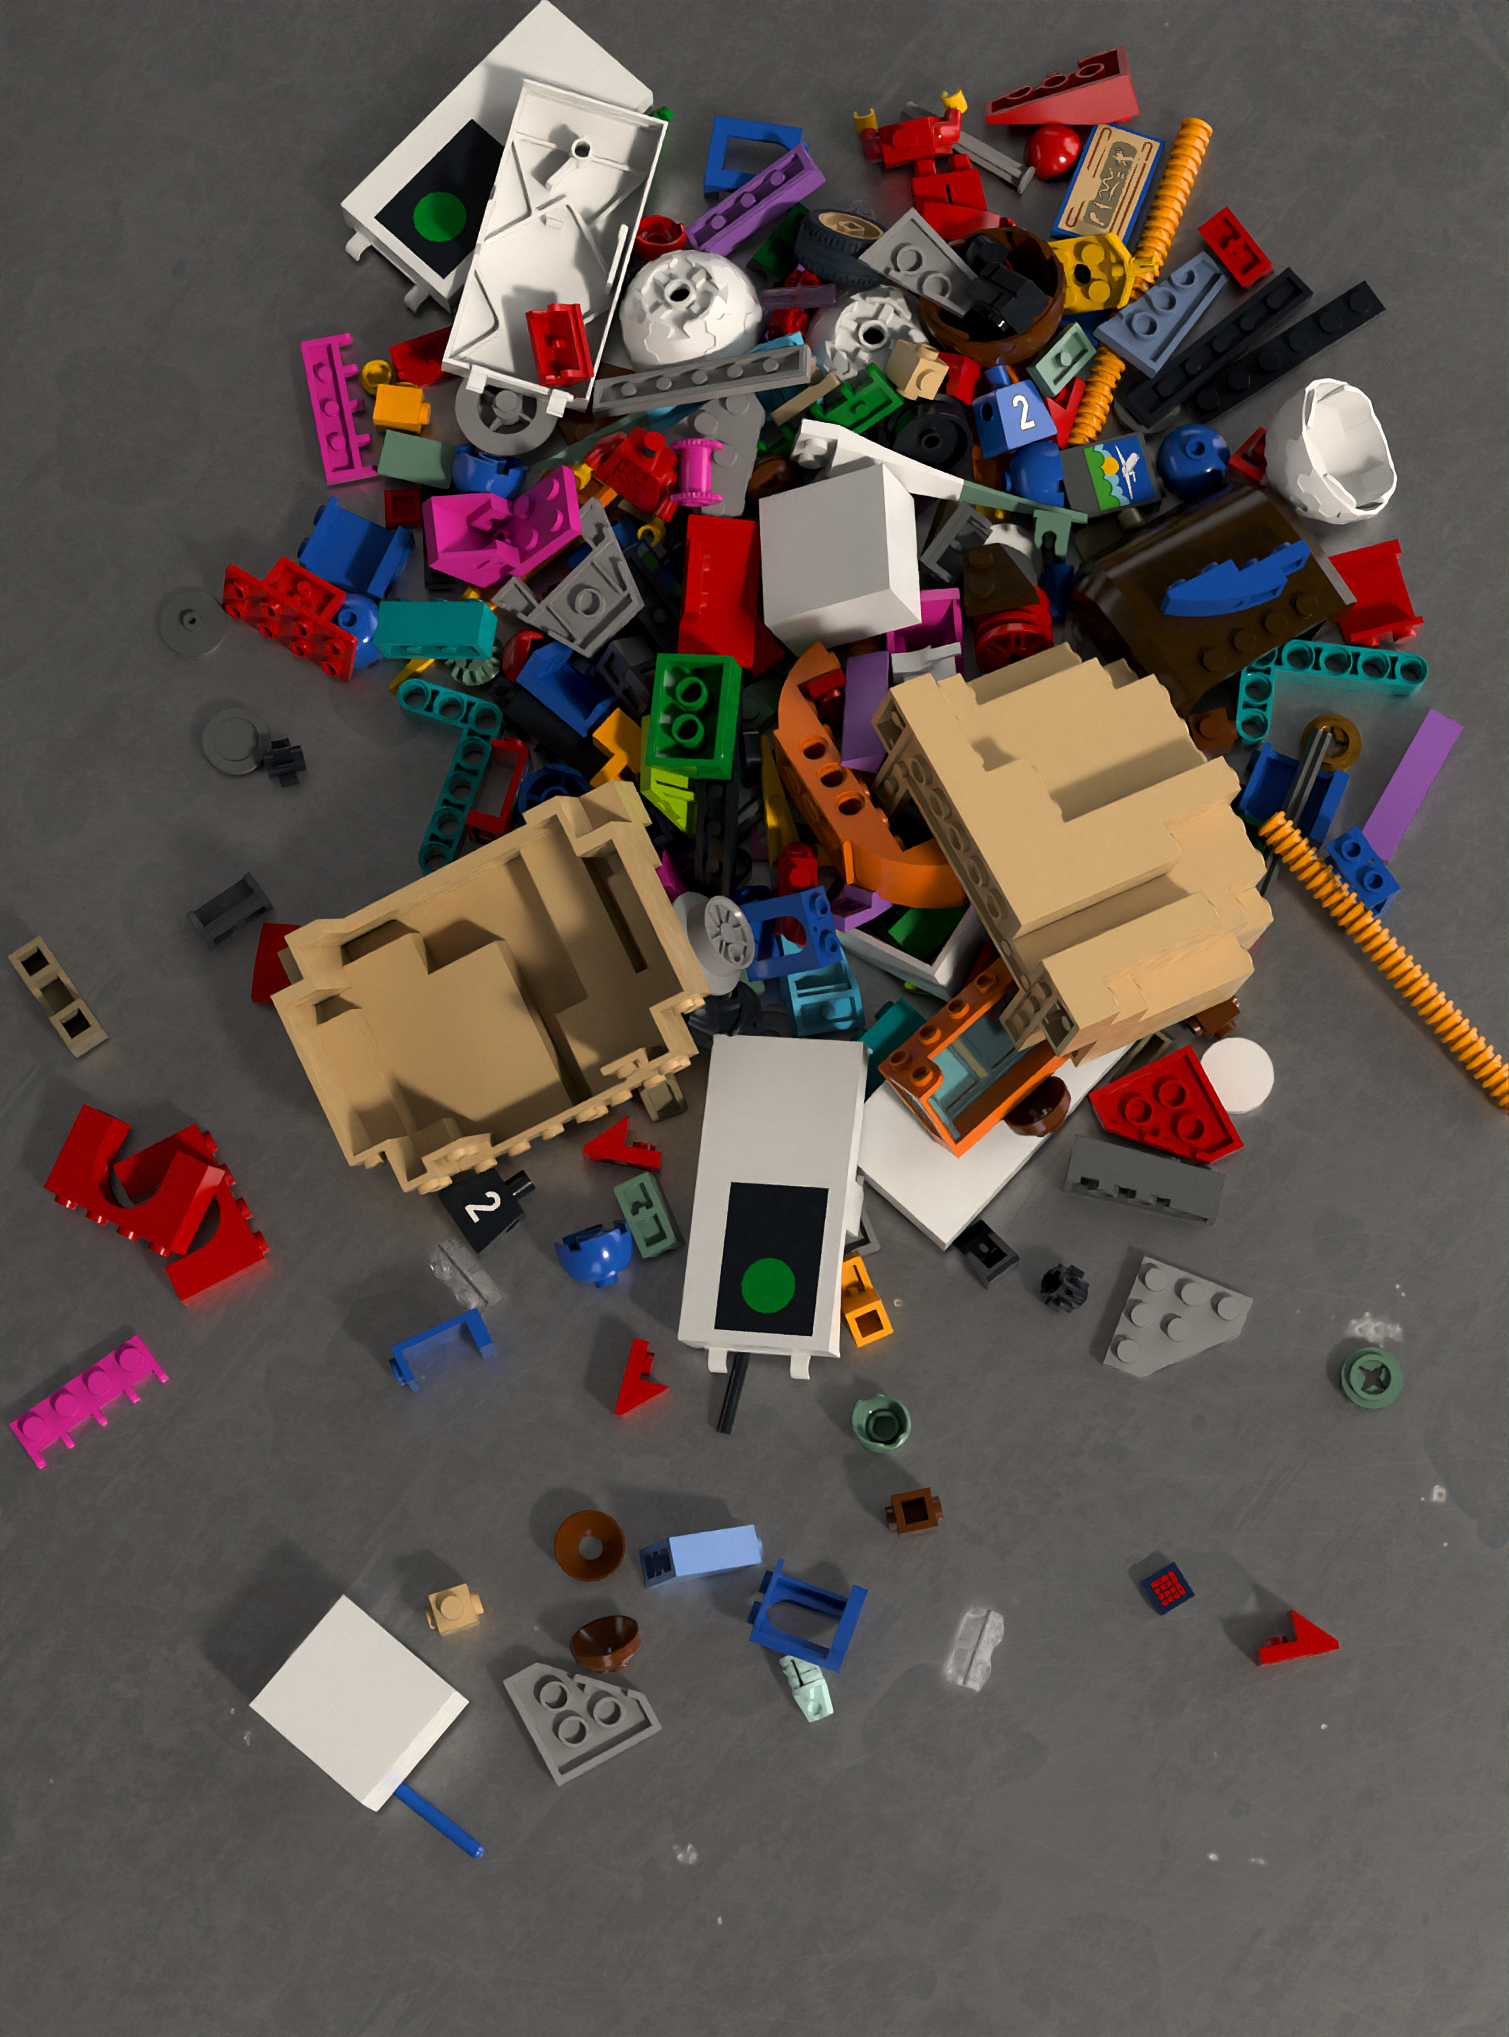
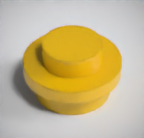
[360,359,397,396]

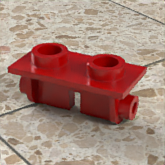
[766,269,823,340]

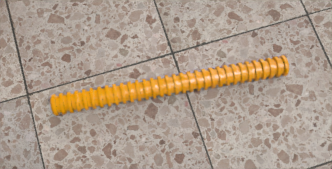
[1065,118,1213,449]
[1257,811,1509,1116]

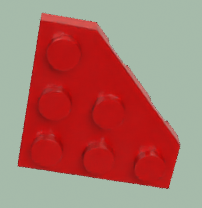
[1086,1044,1244,1165]

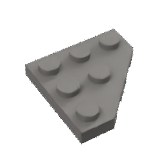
[661,392,767,519]
[1102,1256,1253,1379]
[502,1662,663,1787]

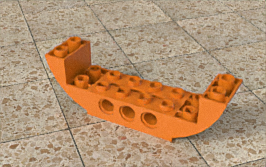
[772,640,965,909]

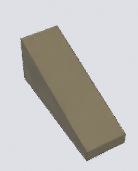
[1109,1029,1176,1083]

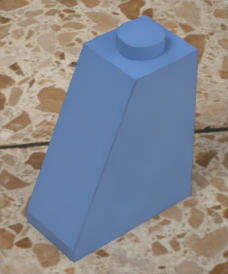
[639,1524,762,1589]

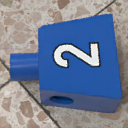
[972,365,1058,459]

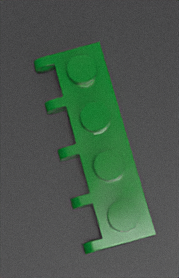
[756,362,904,474]

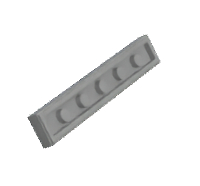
[592,344,811,419]

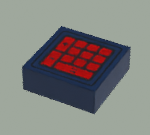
[1140,1562,1195,1616]

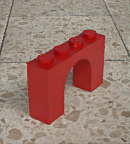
[43,1104,225,1257]
[113,1123,270,1307]

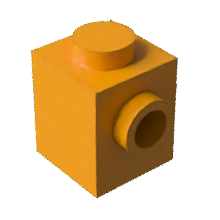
[373,382,431,436]

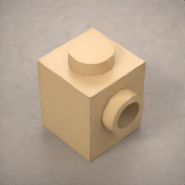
[883,339,949,400]
[424,1583,484,1636]

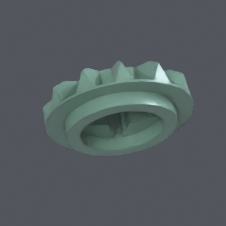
[445,634,504,686]
[1341,1347,1404,1410]

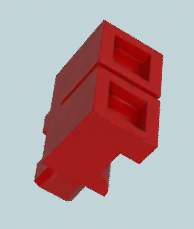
[911,153,987,218]

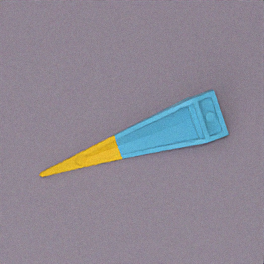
[759,734,866,1038]

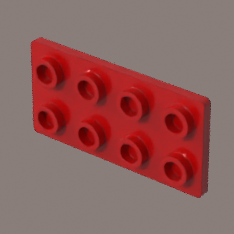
[677,514,761,669]
[222,555,358,682]

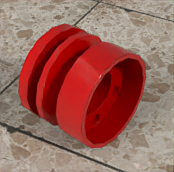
[972,584,1054,674]

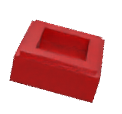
[384,488,422,530]

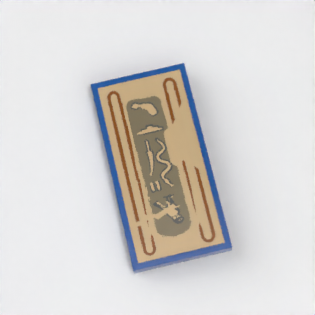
[1050,123,1166,247]

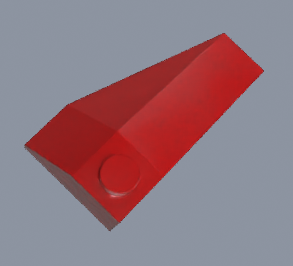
[984,45,1140,125]

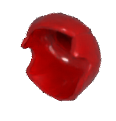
[1023,124,1083,181]
[632,214,686,263]
[501,629,551,686]

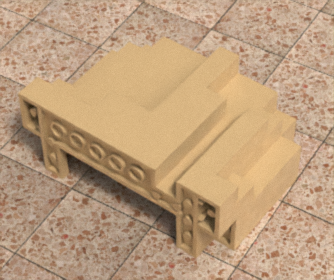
[870,642,1274,1068]
[270,780,713,1195]

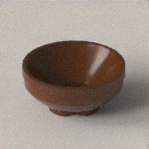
[744,454,804,516]
[1003,1076,1071,1138]
[554,1510,626,1582]
[569,1615,641,1674]

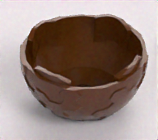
[919,226,1067,366]

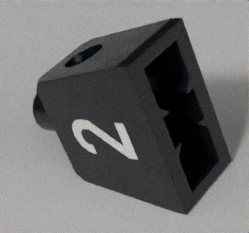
[437,1168,536,1260]

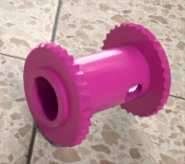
[670,438,723,507]

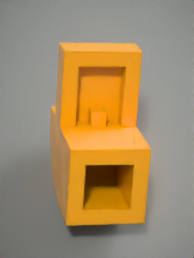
[589,708,641,790]
[840,1250,894,1348]

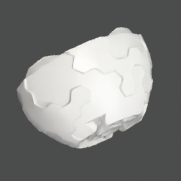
[619,249,765,373]
[802,283,944,428]
[1264,378,1397,524]

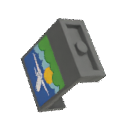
[1059,431,1166,533]

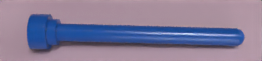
[392,1781,484,1859]

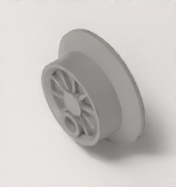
[455,377,558,457]
[672,892,755,996]

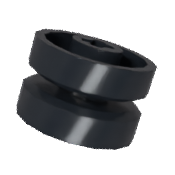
[884,384,974,474]

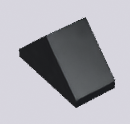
[952,1219,1020,1290]

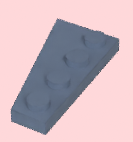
[1093,251,1232,379]

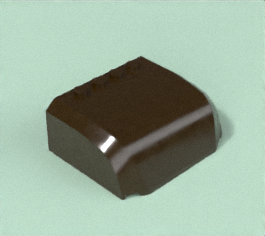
[1062,482,1357,719]

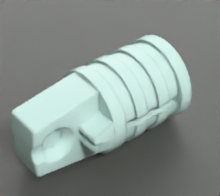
[779,1655,834,1722]

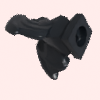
[681,981,763,1050]

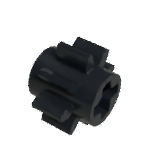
[263,738,307,788]
[1040,1263,1089,1313]

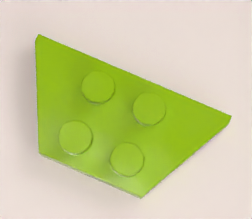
[640,714,698,840]

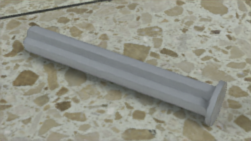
[899,101,1036,194]

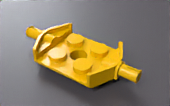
[1047,231,1159,316]

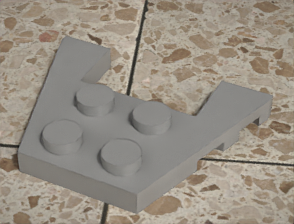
[491,497,645,658]

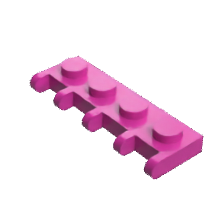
[300,333,379,486]
[8,1334,169,1469]

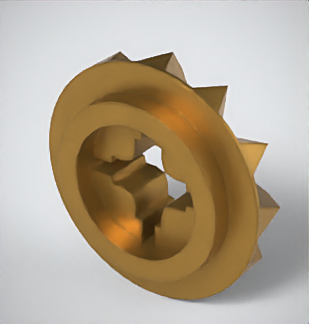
[1300,714,1362,774]

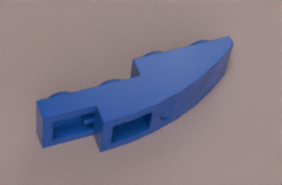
[1160,539,1312,617]

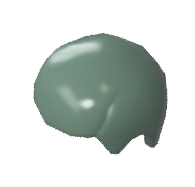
[850,1393,911,1453]

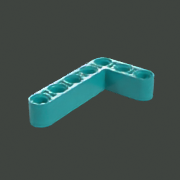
[1233,639,1429,751]
[397,678,504,877]

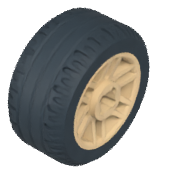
[794,209,888,287]

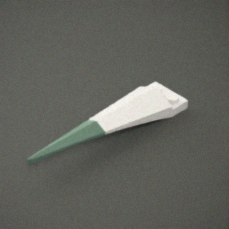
[789,419,1088,525]

